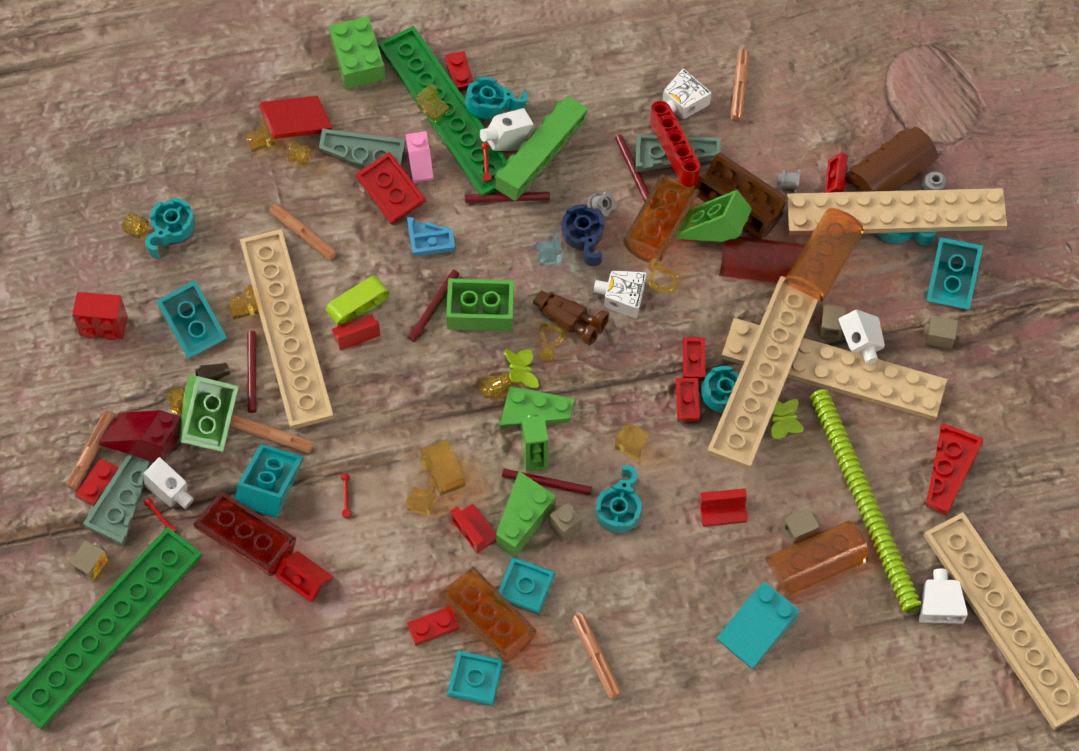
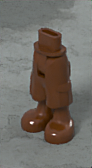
[533,290,610,345]

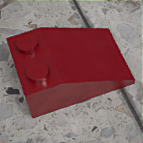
[99,410,181,462]

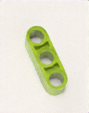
[325,275,390,326]

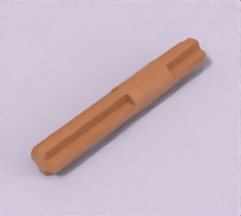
[730,49,749,121]
[270,203,337,260]
[66,410,116,491]
[230,415,314,454]
[572,613,621,699]

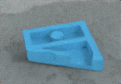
[407,217,455,257]

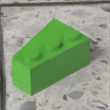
[496,471,556,557]

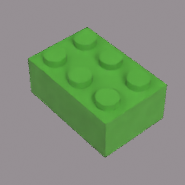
[329,16,386,89]
[446,278,514,331]

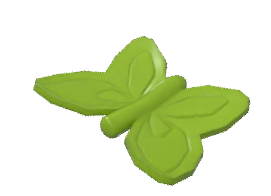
[504,349,539,388]
[770,399,804,439]

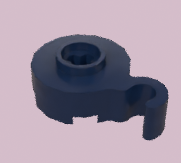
[561,204,604,266]

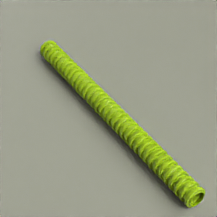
[810,389,922,613]

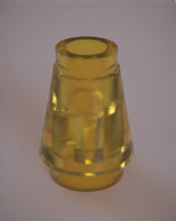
[480,372,514,398]

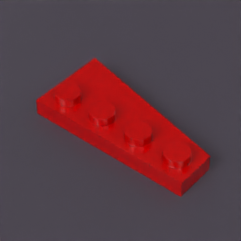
[926,422,984,515]

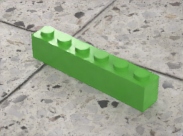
[495,96,588,201]

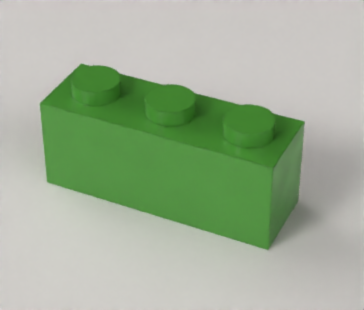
[522,415,549,472]

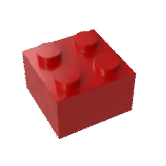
[72,292,128,340]

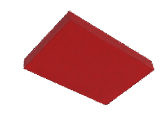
[259,96,332,139]
[355,151,426,225]

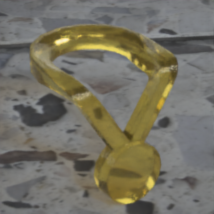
[648,257,679,293]
[539,324,567,361]

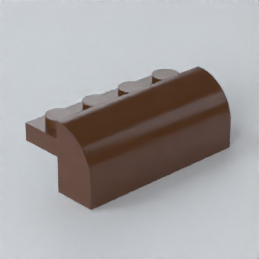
[845,126,939,192]
[692,152,789,239]

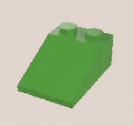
[675,190,752,242]
[179,375,239,452]

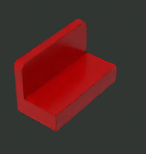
[331,314,381,350]
[699,488,748,527]
[450,504,496,554]
[275,551,333,602]

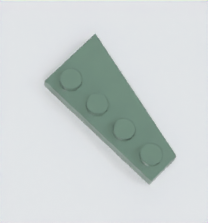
[635,134,721,172]
[83,454,152,546]

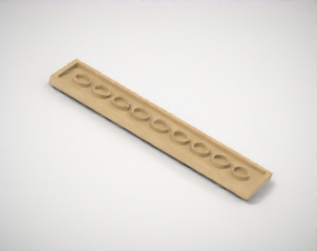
[787,188,1007,235]
[240,229,334,430]
[707,276,822,470]
[721,318,947,421]
[923,512,1079,730]

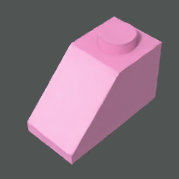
[405,131,434,183]

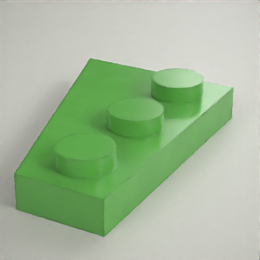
[500,386,575,429]

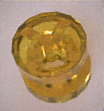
[288,141,311,166]
[122,212,149,239]
[167,387,185,414]

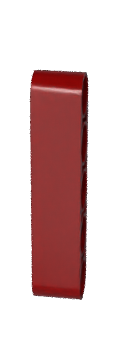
[650,101,700,187]

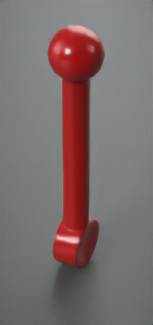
[481,142,491,183]
[341,473,351,518]
[144,498,176,533]

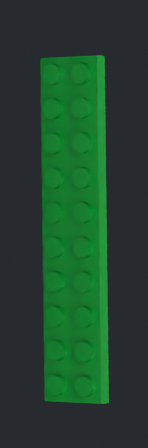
[378,26,507,197]
[5,527,203,731]

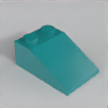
[926,237,983,310]
[156,280,227,359]
[235,444,303,518]
[716,581,800,669]

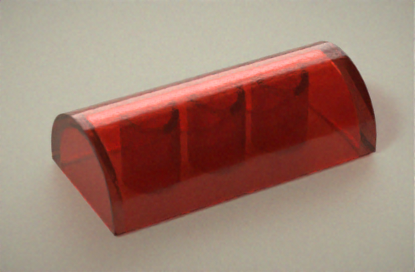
[719,236,811,285]
[193,491,296,576]

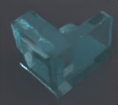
[536,232,562,266]

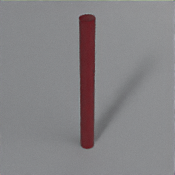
[615,135,654,207]
[465,192,550,203]
[408,270,459,342]
[247,330,257,413]
[502,468,592,495]

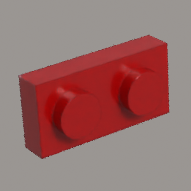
[445,51,474,92]
[824,152,848,193]
[682,337,705,381]
[675,378,700,422]
[75,458,119,507]
[407,606,459,646]

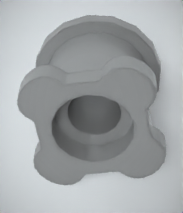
[777,169,801,194]
[921,172,946,190]
[588,191,617,216]

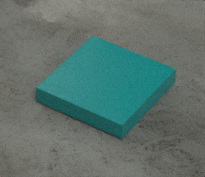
[496,557,556,615]
[447,650,504,707]

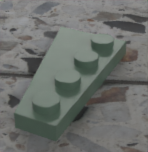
[319,129,406,168]

